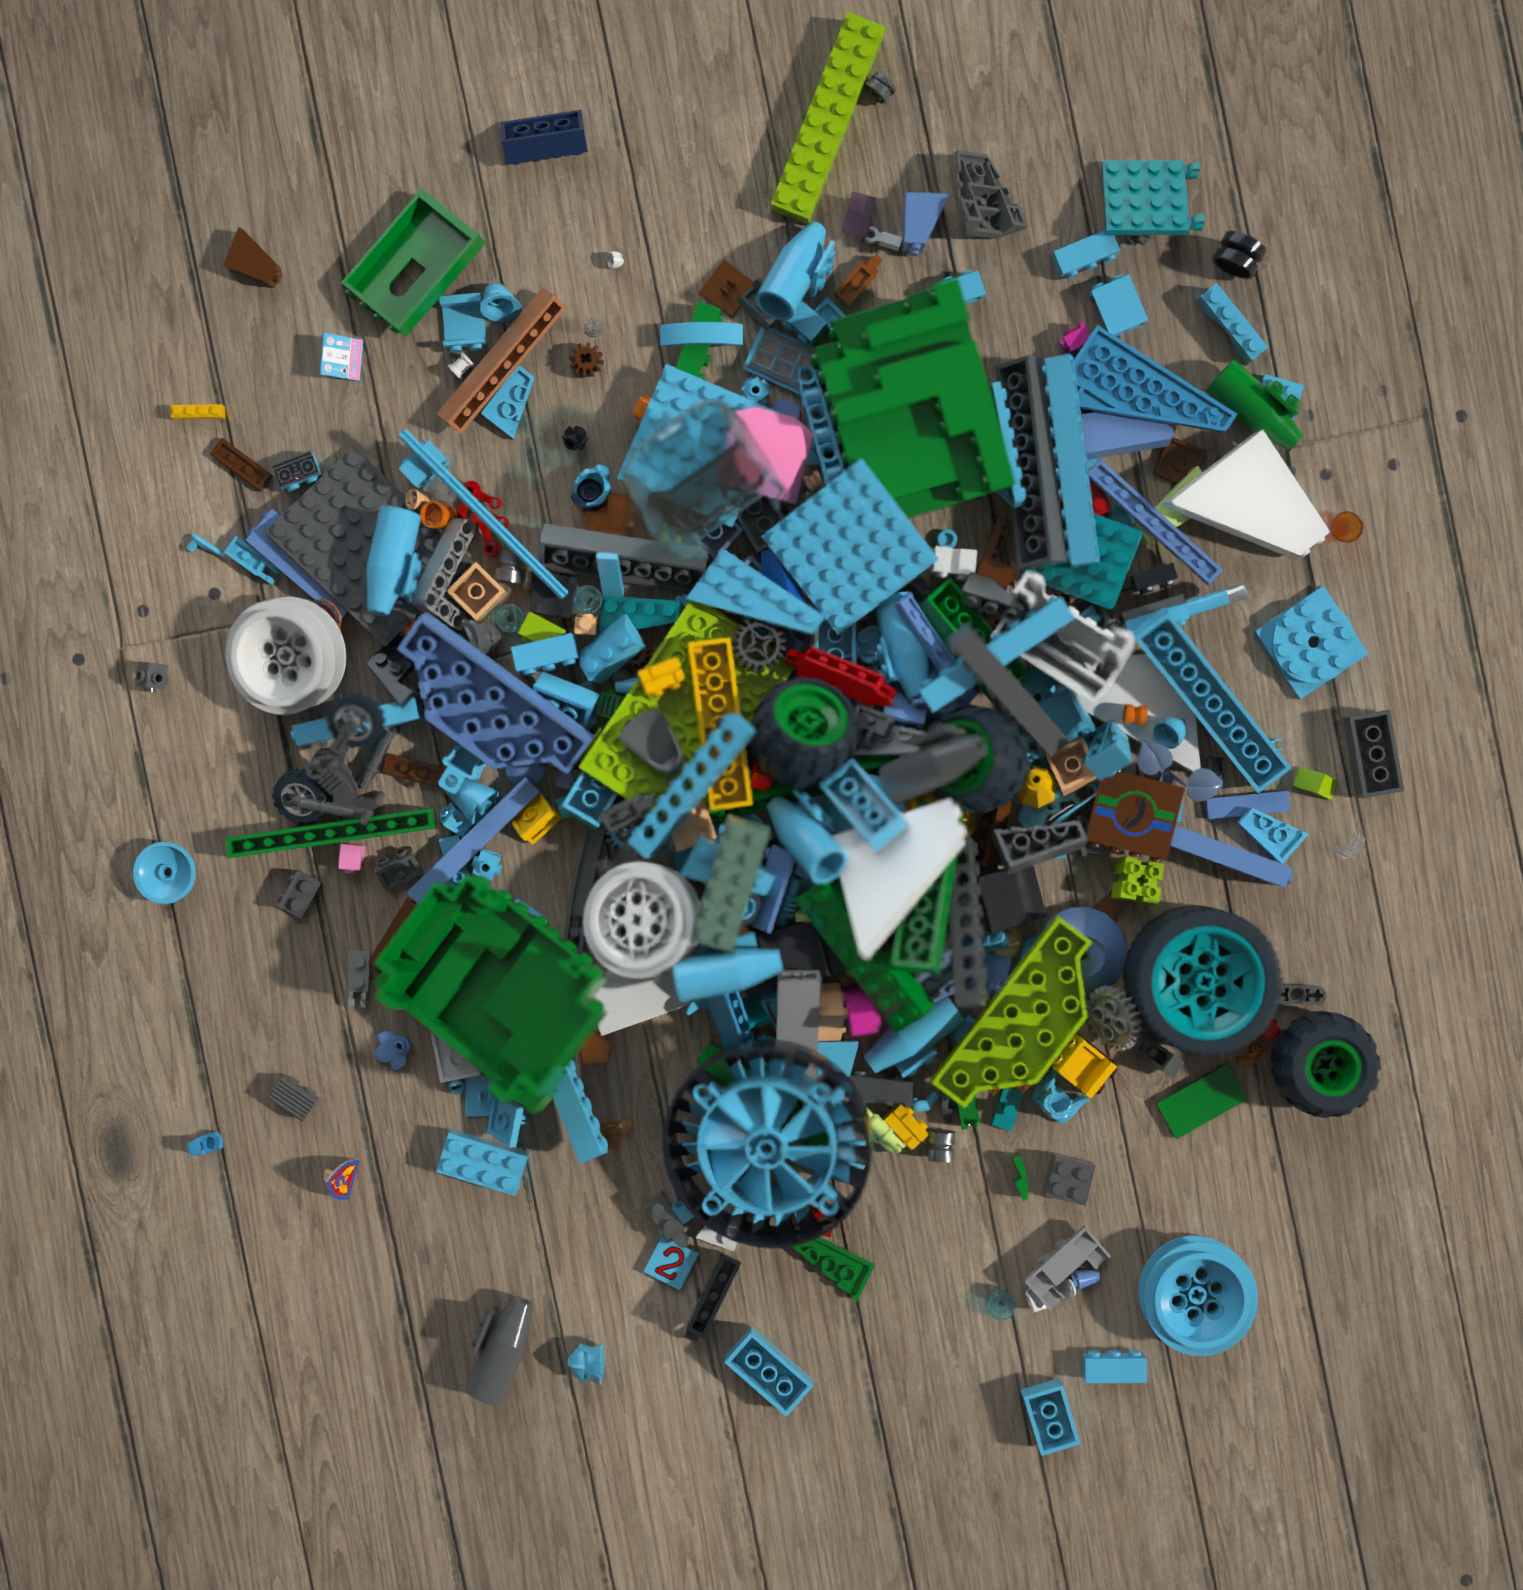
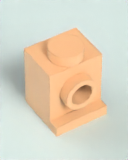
[574,614,598,636]

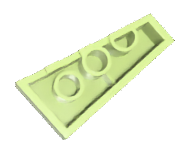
[1134,466,1202,546]

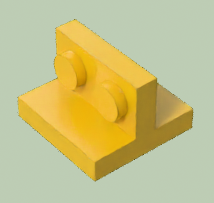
[510,792,562,845]

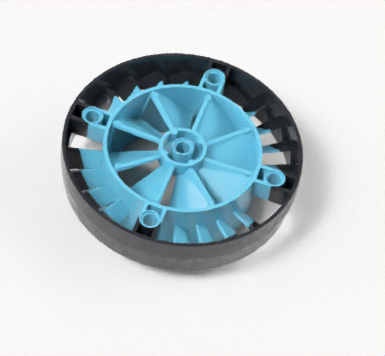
[662,1039,873,1248]

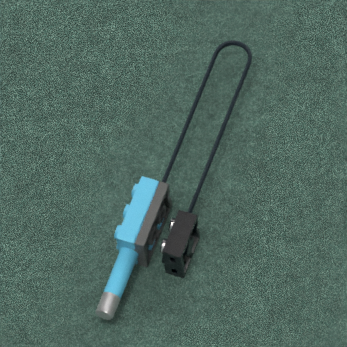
[993,562,1248,639]

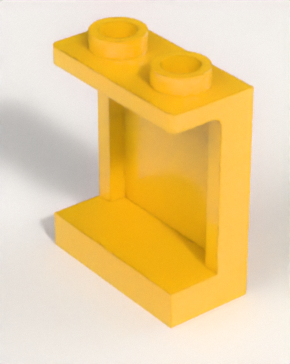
[1051,1033,1117,1098]

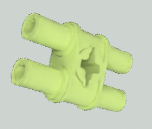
[855,1107,905,1155]

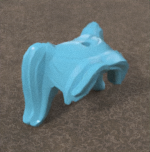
[1031,1068,1090,1124]

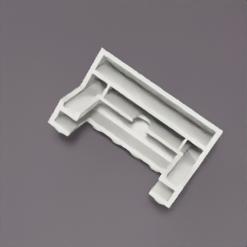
[990,571,1135,704]

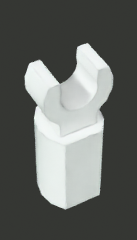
[865,226,902,251]

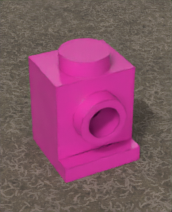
[1058,322,1090,354]

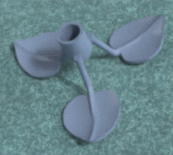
[1137,739,1223,801]

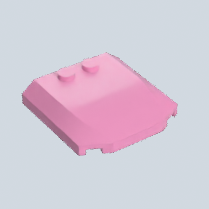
[715,407,813,505]

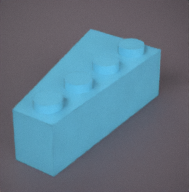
[681,834,775,895]

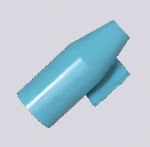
[756,221,836,321]
[366,506,422,616]
[873,592,929,700]
[767,789,848,883]
[673,932,783,1003]
[864,996,965,1078]

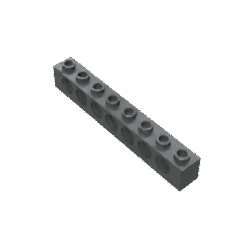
[949,837,988,1008]

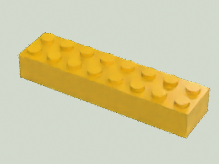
[686,638,753,811]

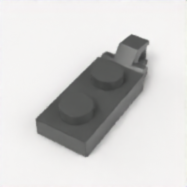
[599,792,656,833]

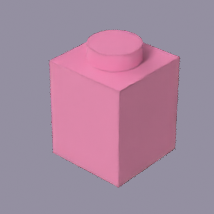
[338,843,365,874]

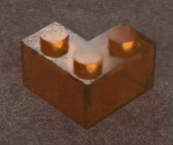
[585,493,631,537]

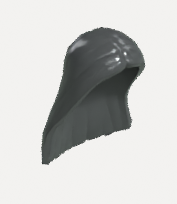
[619,709,684,776]

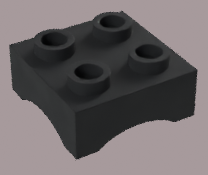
[529,573,578,619]

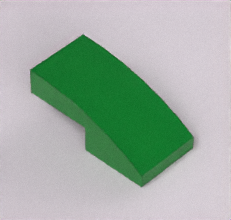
[1011,1153,1028,1201]

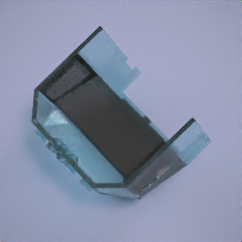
[623,400,786,562]

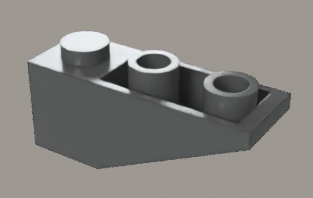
[961,572,1024,622]

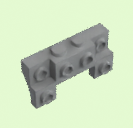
[1023,1225,1111,1311]

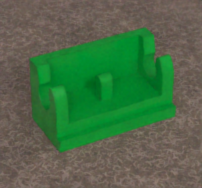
[956,1095,980,1130]

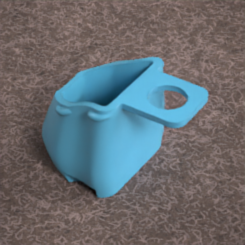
[438,743,486,794]

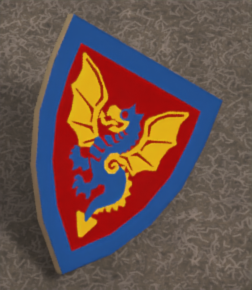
[323,1159,359,1200]

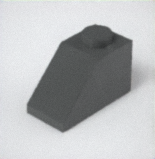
[1133,1034,1185,1079]

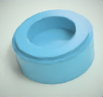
[936,529,957,548]

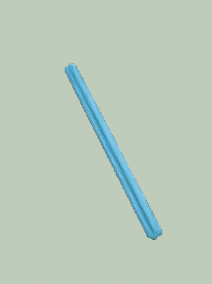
[398,429,568,599]

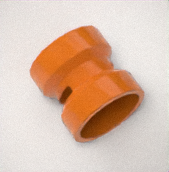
[1123,704,1148,726]

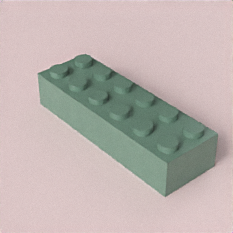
[691,815,769,952]

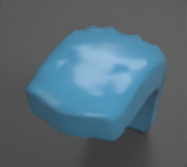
[187,1132,223,1156]

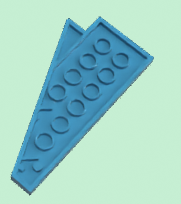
[1074,325,1237,433]

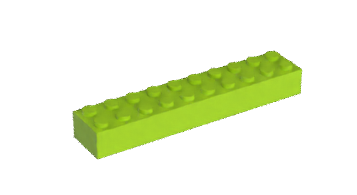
[770,12,886,225]

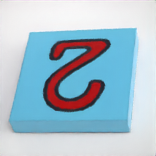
[644,1234,699,1290]

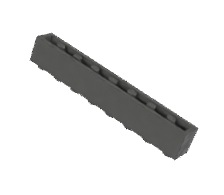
[946,623,1070,757]

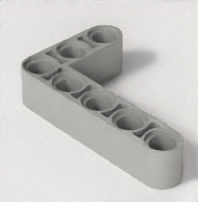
[412,518,475,630]

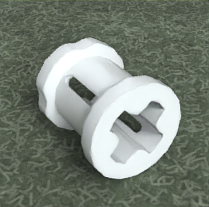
[448,352,475,380]

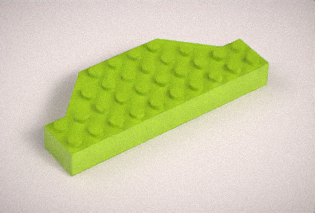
[930,915,1092,1108]

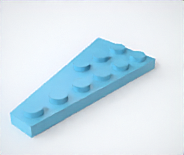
[686,549,824,635]

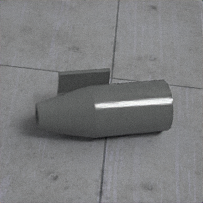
[880,724,986,804]
[465,1296,533,1406]

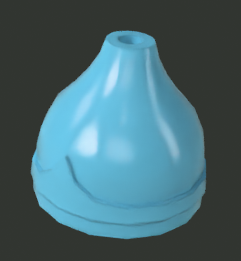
[1153,717,1186,749]

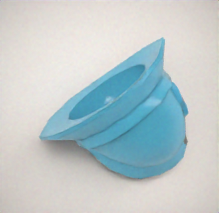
[480,283,522,323]

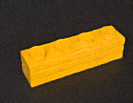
[171,404,225,420]

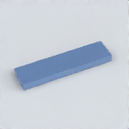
[1205,791,1290,819]

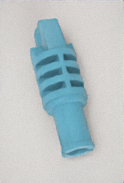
[777,873,803,928]

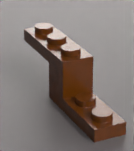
[976,518,1016,627]

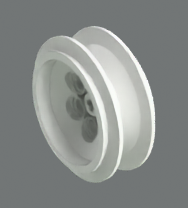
[226,597,346,714]
[583,862,701,978]

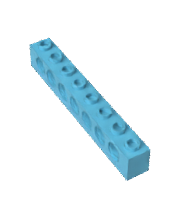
[628,714,757,859]

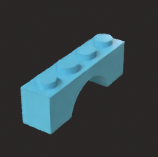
[1196,283,1268,365]

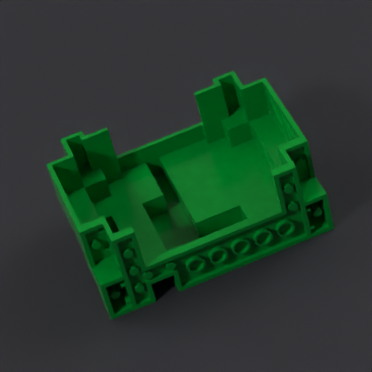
[810,277,1016,519]
[373,874,608,1113]

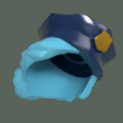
[571,464,611,514]

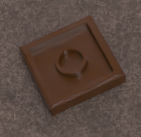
[1152,438,1206,484]

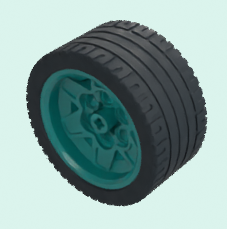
[1123,905,1282,1057]

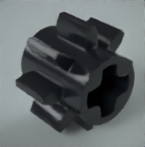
[562,425,589,452]

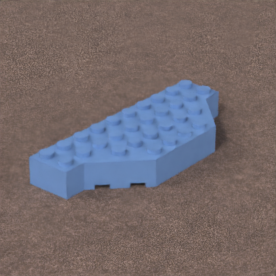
[398,612,595,774]

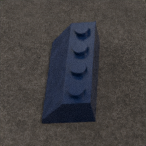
[500,110,588,165]

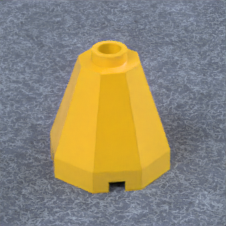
[1015,765,1058,809]

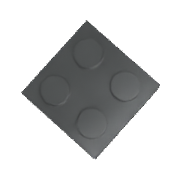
[1042,1152,1096,1206]

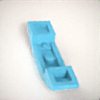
[660,322,743,347]

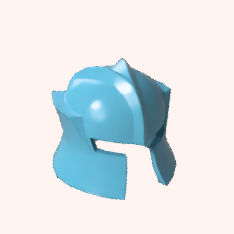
[567,1343,604,1385]

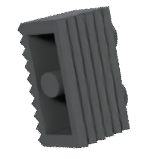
[268,1076,319,1121]

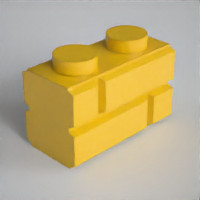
[636,656,686,698]
[882,1104,929,1151]

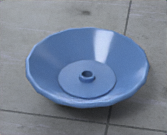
[1037,907,1126,998]

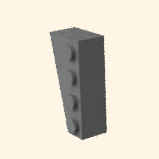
[991,821,1088,875]

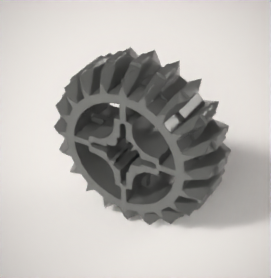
[730,618,786,673]

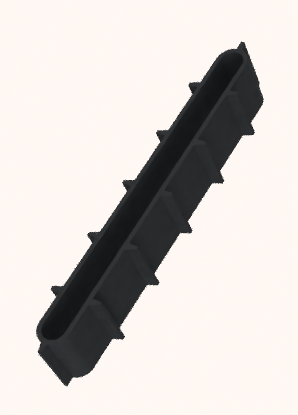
[713,866,1047,998]

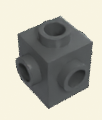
[135,661,168,693]

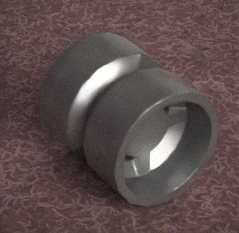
[494,551,524,585]
[928,1129,956,1163]

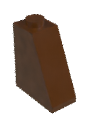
[223,227,282,288]

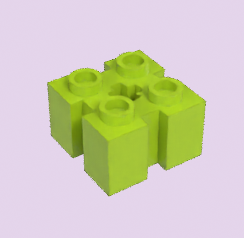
[1111,856,1164,905]

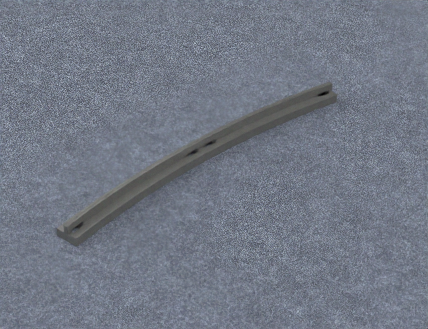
[563,798,616,1080]

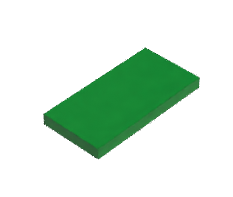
[1156,1063,1248,1139]

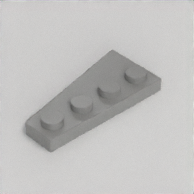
[852,726,923,757]

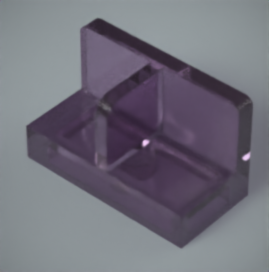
[842,192,876,243]

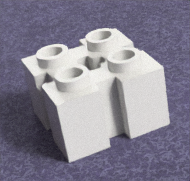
[930,546,977,582]

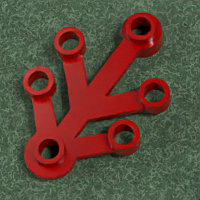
[456,481,510,558]

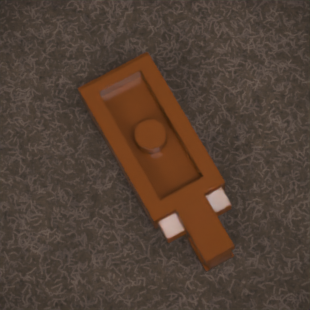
[834,254,882,307]

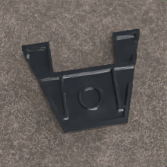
[367,636,415,708]

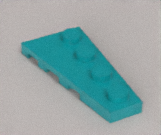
[599,596,683,635]

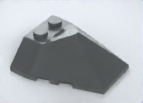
[955,150,1028,239]

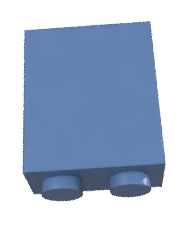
[902,192,948,256]
[881,681,928,731]

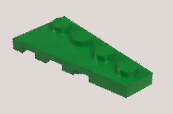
[793,1237,875,1302]

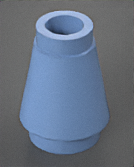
[1068,1269,1100,1290]

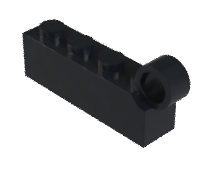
[684,1252,741,1343]

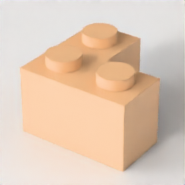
[818,983,848,1042]

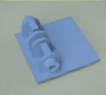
[967,952,1012,996]

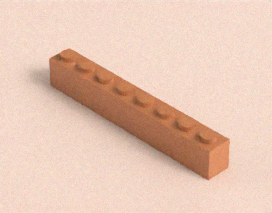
[437,288,567,434]

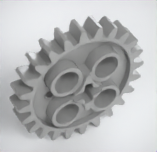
[1086,985,1143,1051]

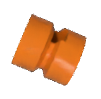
[420,501,457,531]

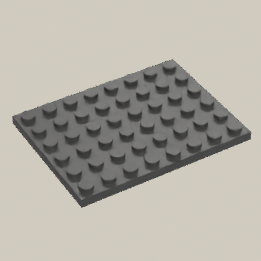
[265,447,473,648]

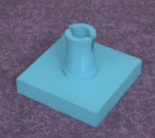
[487,1095,529,1147]

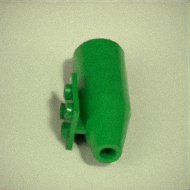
[1205,359,1304,451]

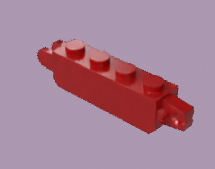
[785,647,897,707]

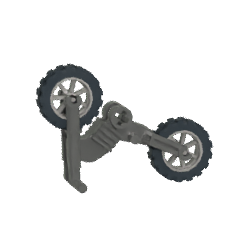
[272,691,385,825]

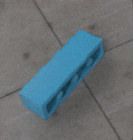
[706,991,755,1057]

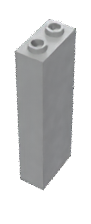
[776,970,820,1080]

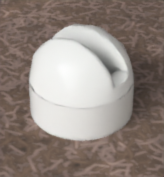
[607,251,624,268]

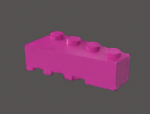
[843,983,881,1036]

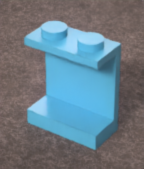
[1088,274,1148,337]
[439,293,487,352]

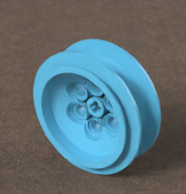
[1138,1235,1258,1356]

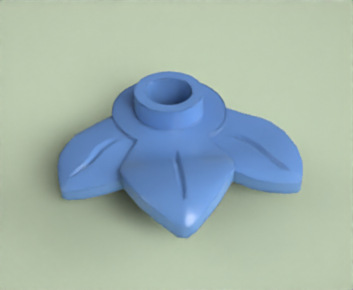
[374,1031,411,1071]

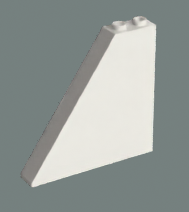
[1163,430,1330,558]
[1077,654,1200,773]
[832,798,967,959]
[594,903,690,1036]

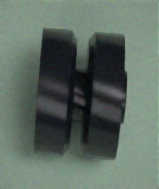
[1212,231,1266,280]

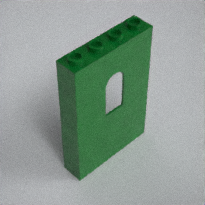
[341,188,486,338]

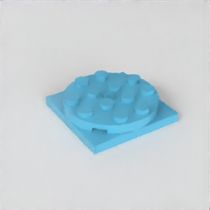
[1253,586,1368,699]

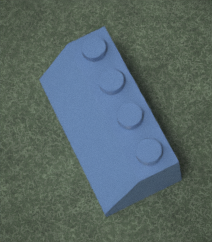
[748,845,795,933]

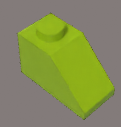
[518,611,567,643]

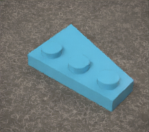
[481,365,535,439]
[1237,808,1309,864]

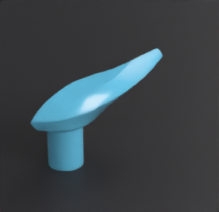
[186,534,226,558]

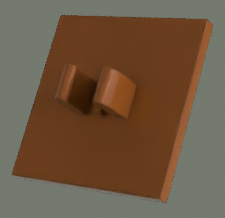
[699,259,754,317]

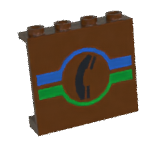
[1086,771,1185,863]

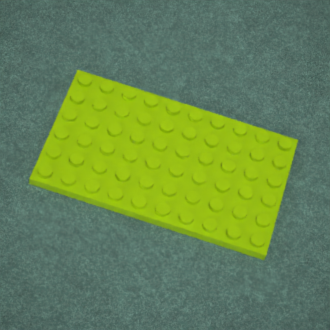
[578,601,794,822]

